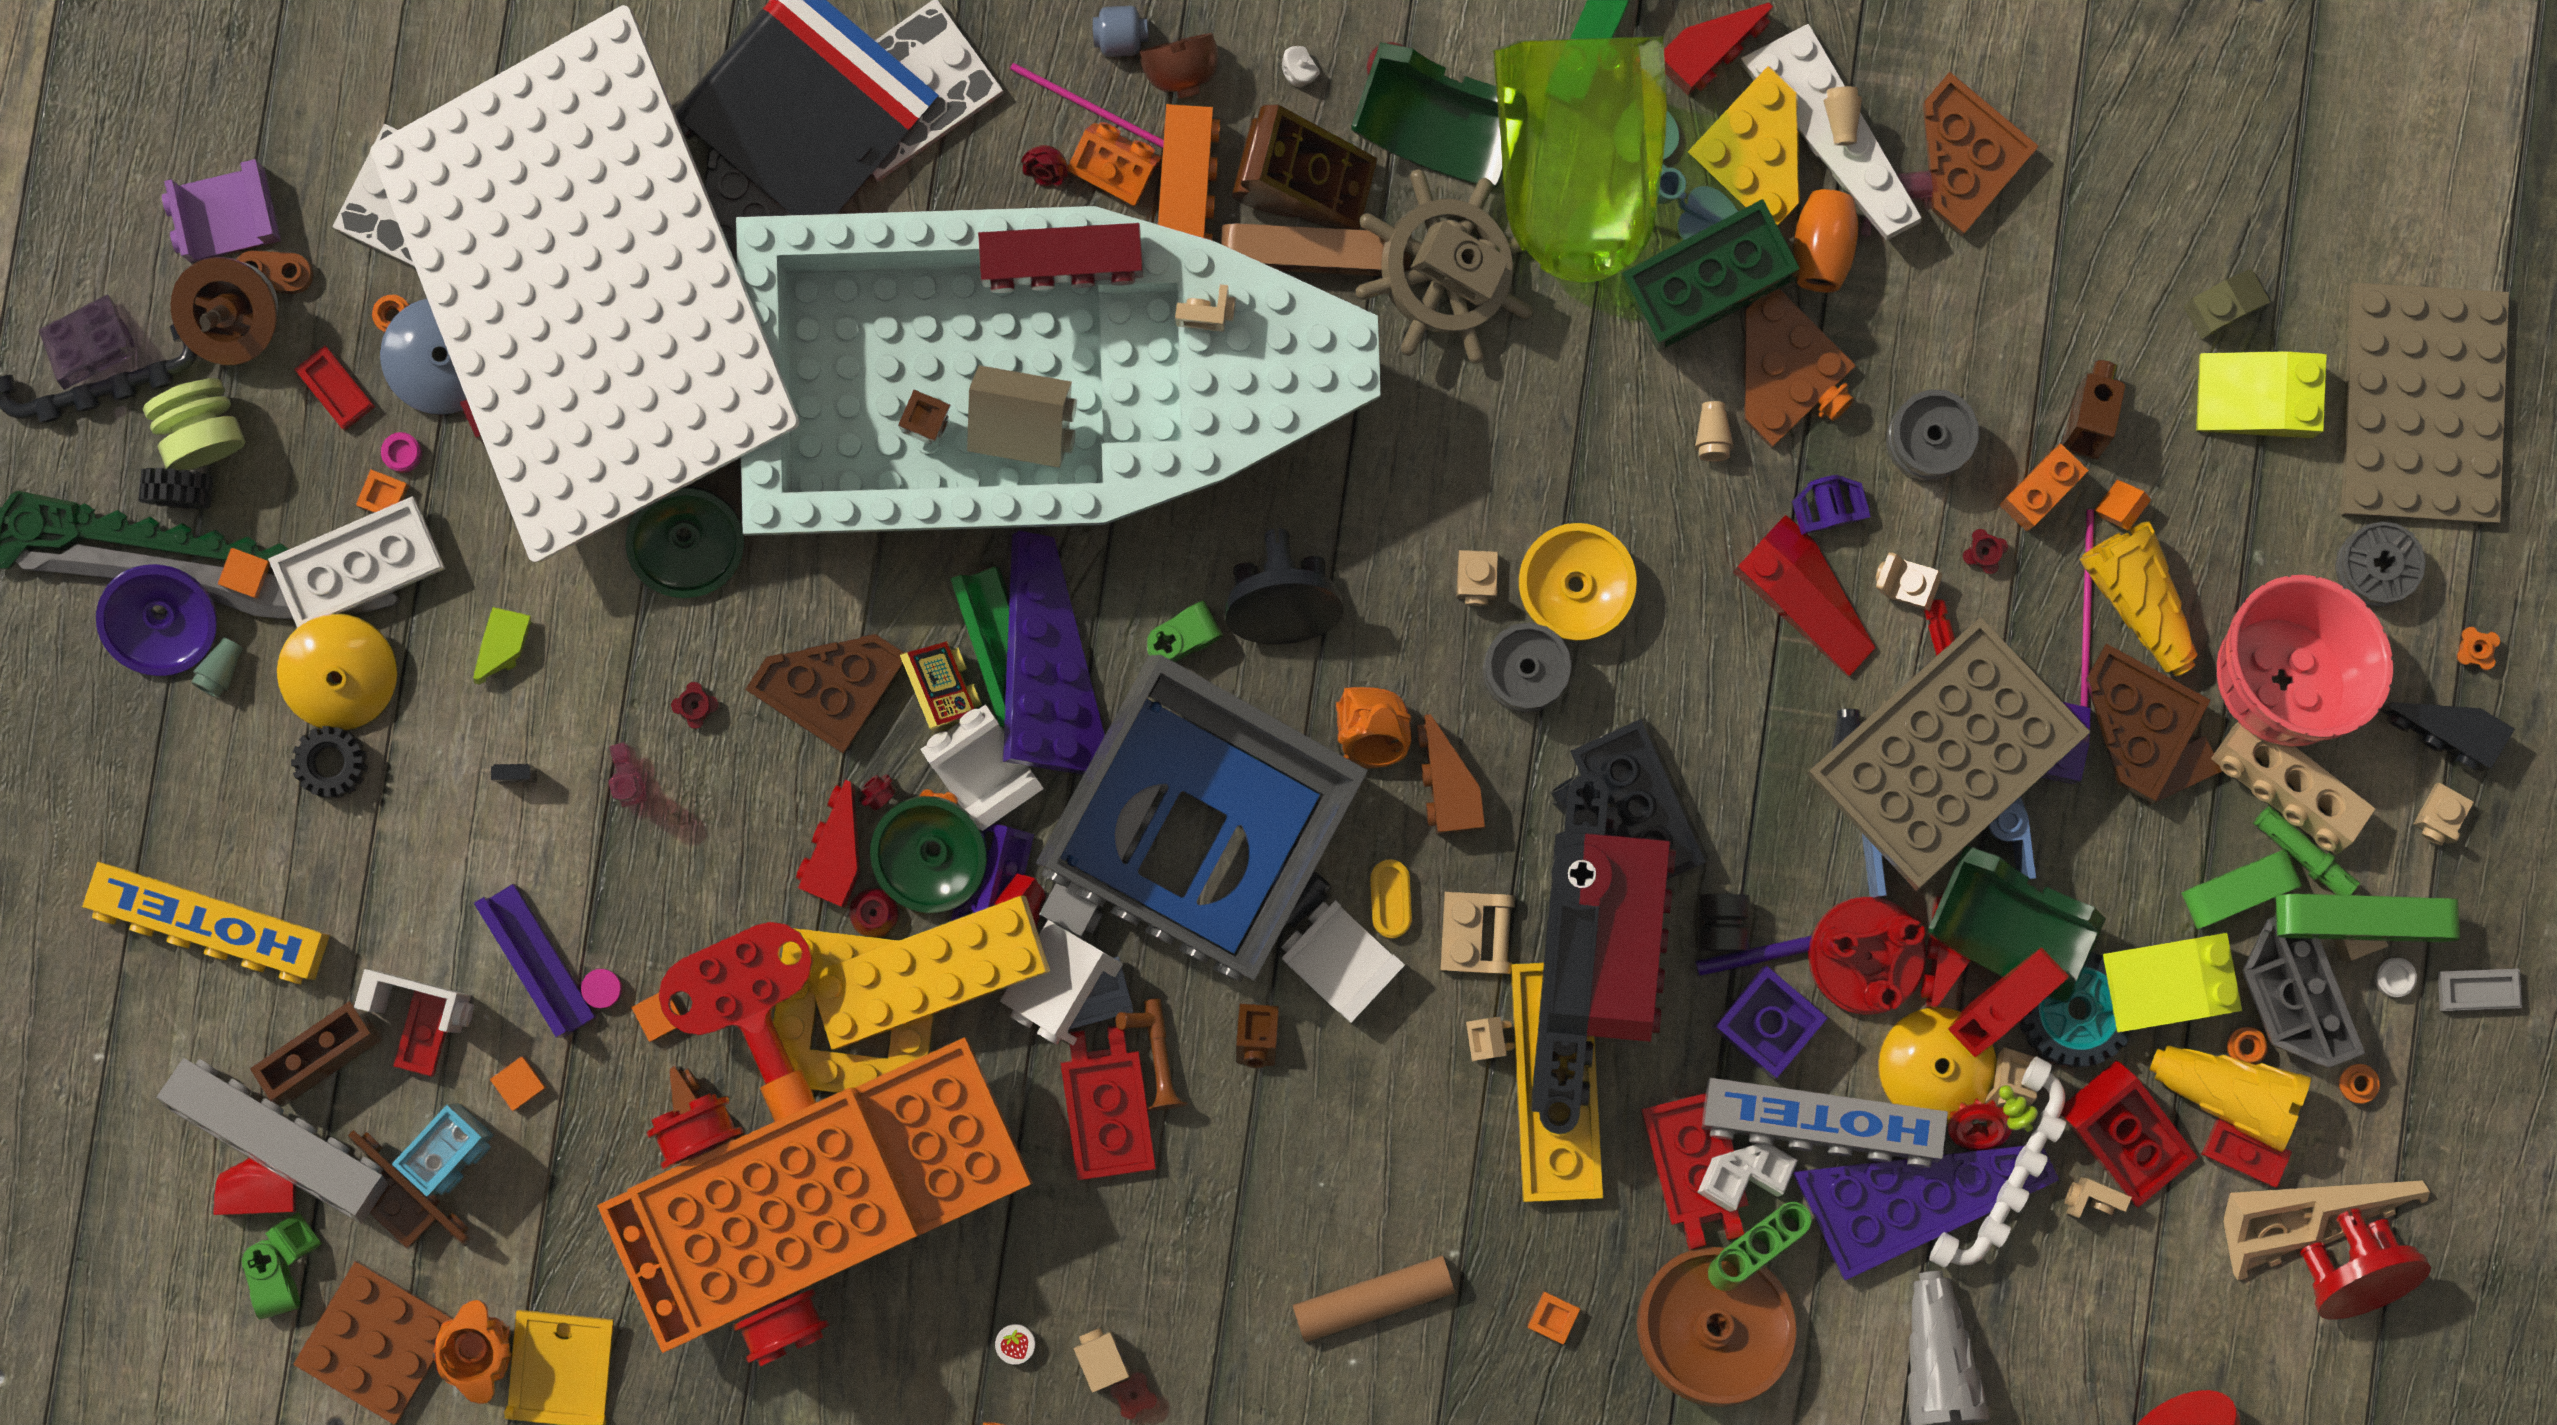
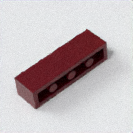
[978,223,1143,293]

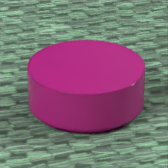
[381,432,422,473]
[581,969,622,1008]

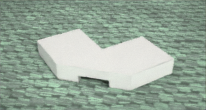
[1697,1144,1798,1212]

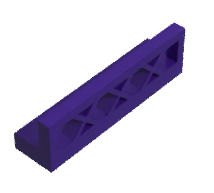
[950,824,1034,922]
[474,884,597,1038]

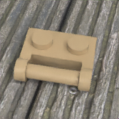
[1440,892,1515,974]

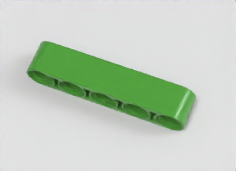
[2276,894,2460,942]

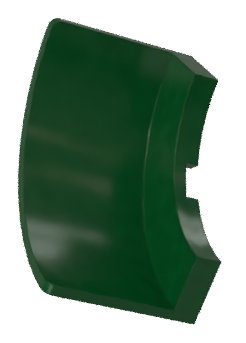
[1351,42,1527,189]
[1928,846,2106,1003]

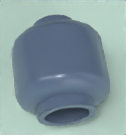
[1093,6,1149,57]

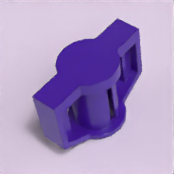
[1792,475,1871,535]

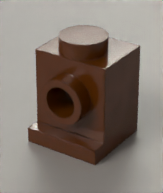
[898,390,951,445]

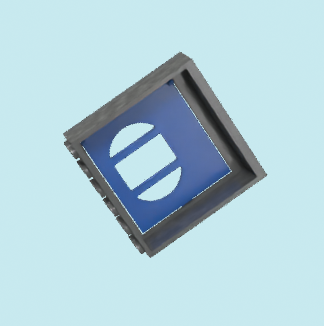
[1036,655,1368,983]

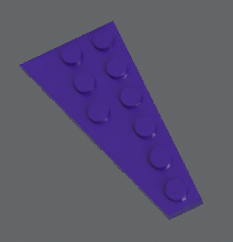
[1003,531,1105,775]
[1793,1145,2059,1280]

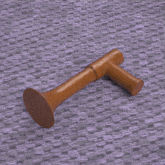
[1115,999,1188,1111]

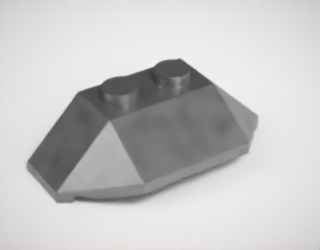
[2242,916,2365,1068]

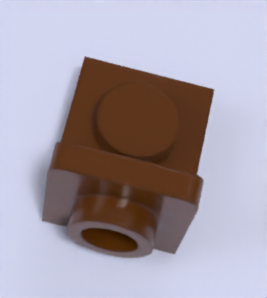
[1236,1004,1279,1068]

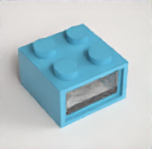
[392,1103,494,1197]

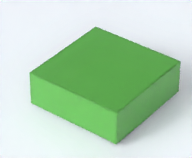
[265,1212,322,1266]

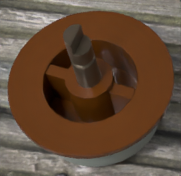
[170,257,278,365]

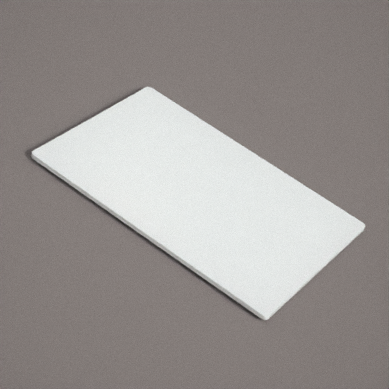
[370,5,799,563]

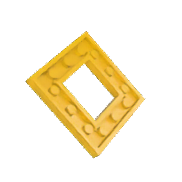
[773,928,934,1093]

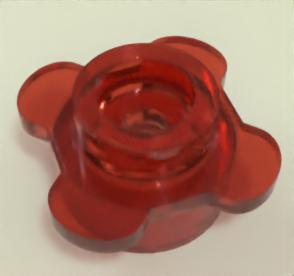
[1111,1372,1157,1419]

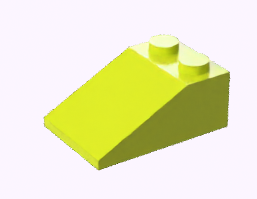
[2196,352,2327,438]
[2103,933,2242,1032]

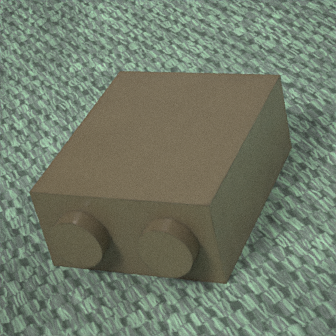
[967,365,1077,468]

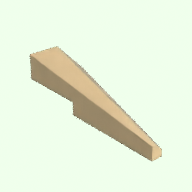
[2223,1180,2430,1280]

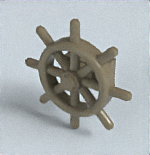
[1356,169,1537,363]

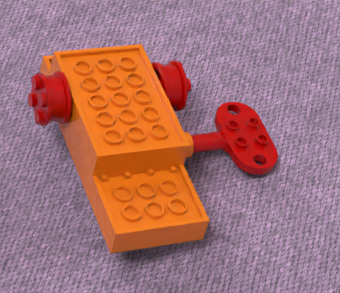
[597,922,1033,1366]

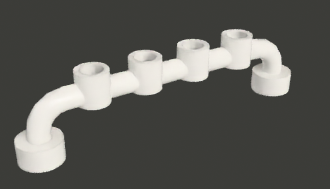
[1929,1057,2066,1268]

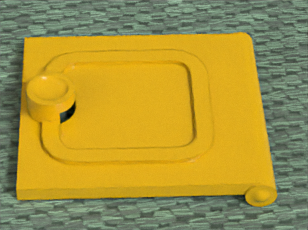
[504,1310,614,1425]

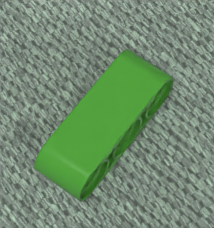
[2181,849,2302,929]
[1708,1202,1812,1291]

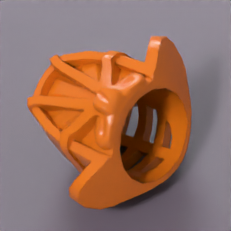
[1335,687,1411,769]
[433,1300,512,1404]

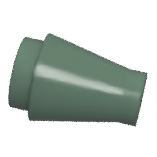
[191,637,243,698]

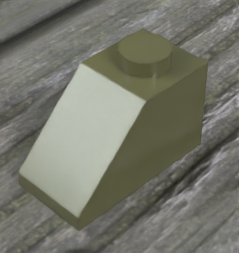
[2183,268,2270,340]

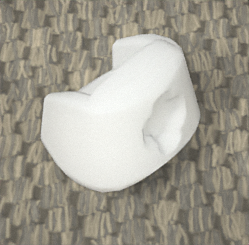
[1282,46,1320,88]

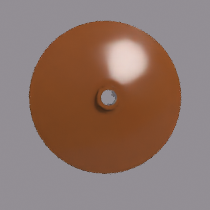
[1637,1247,1796,1407]

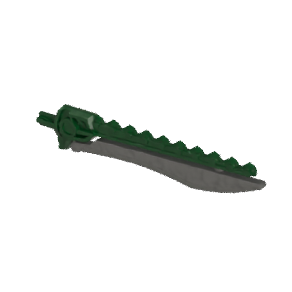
[0,490,400,619]

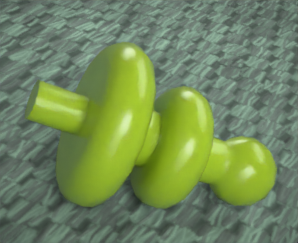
[1999,1085,2038,1132]

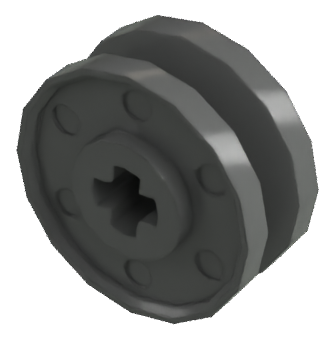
[2335,521,2426,608]

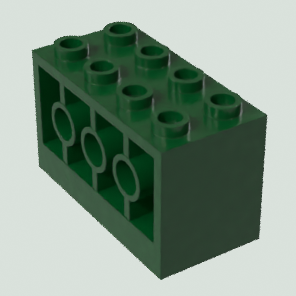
[1622,199,1800,352]

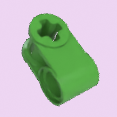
[1147,601,1223,662]
[242,1239,300,1320]

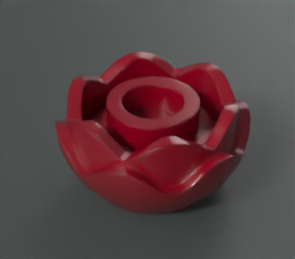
[1021,145,1068,187]
[849,888,899,938]

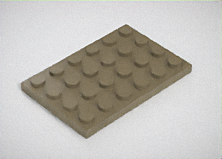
[2341,283,2509,525]
[1807,617,2090,891]

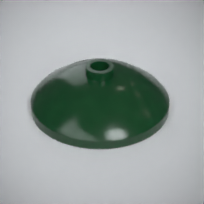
[625,486,744,598]
[870,796,988,913]

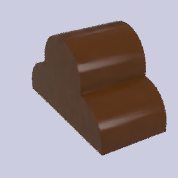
[1232,105,1378,230]

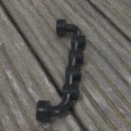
[0,324,197,424]

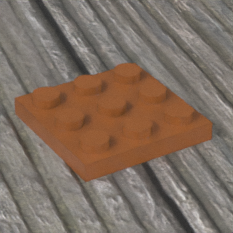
[293,1261,454,1425]

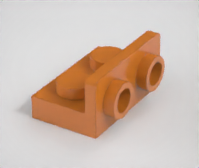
[1068,122,1162,206]

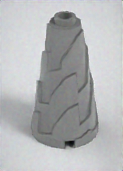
[1908,1271,1990,1425]

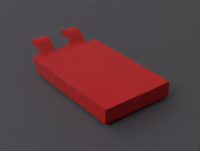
[1060,1026,1156,1180]
[1641,1093,1749,1250]

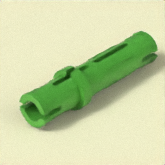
[2253,805,2360,895]

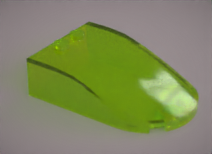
[1493,36,1667,282]

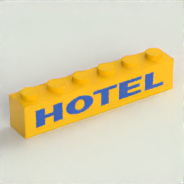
[82,862,330,985]

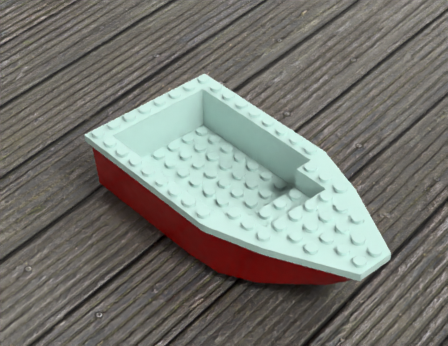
[736,206,1381,536]

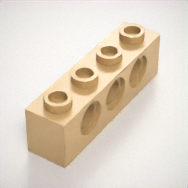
[2211,722,2375,855]

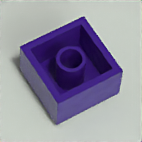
[1712,966,1828,1079]

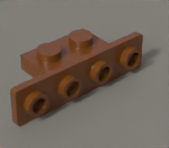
[348,1130,470,1250]

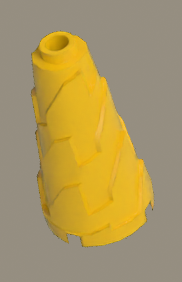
[2079,521,2198,676]
[2149,1045,2311,1152]

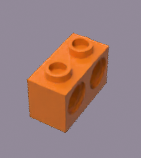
[1999,443,2089,532]

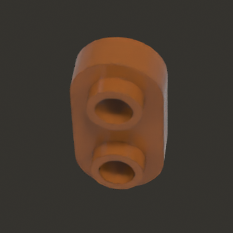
[236,251,314,294]

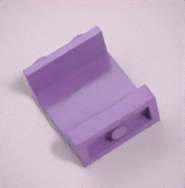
[162,159,281,263]

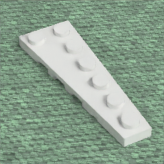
[1741,24,1921,240]

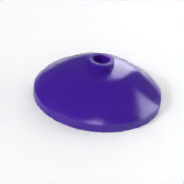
[96,564,217,676]

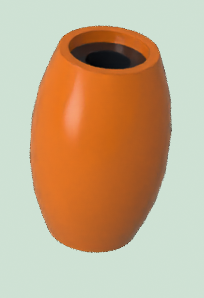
[1793,189,1858,293]

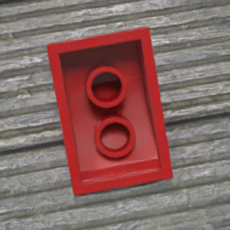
[2060,1060,2198,1208]

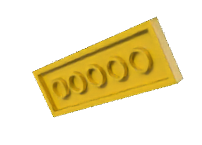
[809,896,1050,1050]
[1511,963,1603,1202]

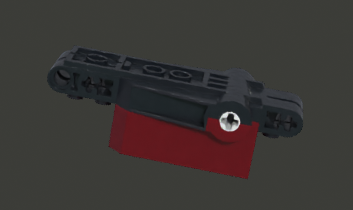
[1531,773,1676,1134]

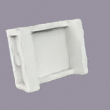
[1000,920,1123,1045]

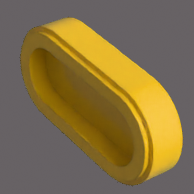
[1370,859,1412,938]

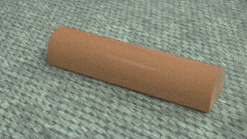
[1292,1255,1455,1343]

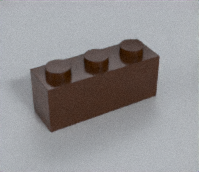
[250,1001,382,1107]

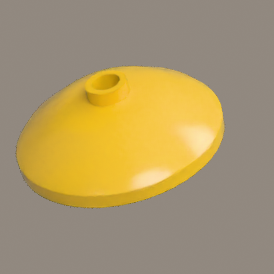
[1519,523,1637,641]
[277,614,397,730]
[1878,1007,1997,1125]

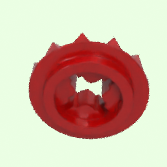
[1948,1098,2012,1151]

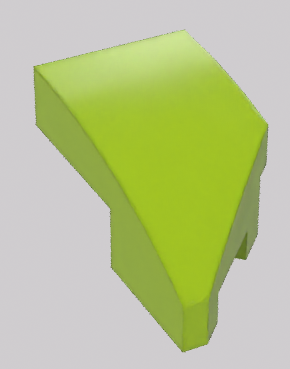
[473,607,531,685]

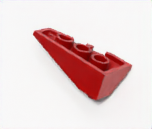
[1733,514,1875,677]

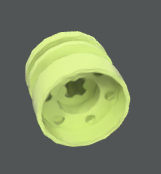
[143,378,246,470]

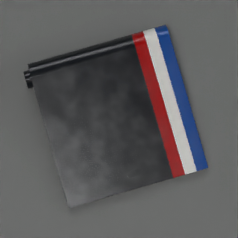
[674,0,939,215]

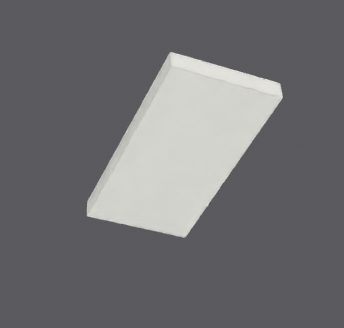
[268,496,446,628]

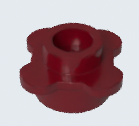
[1962,529,2008,574]
[671,682,719,729]
[859,774,897,811]

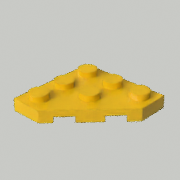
[1688,66,1800,226]

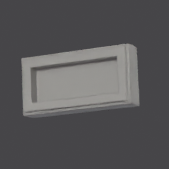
[2438,969,2522,1011]

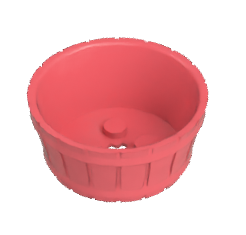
[2217,575,2393,747]

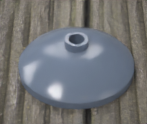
[380,299,466,415]

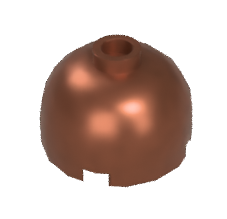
[1139,33,1218,98]

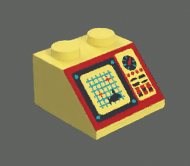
[900,641,982,734]

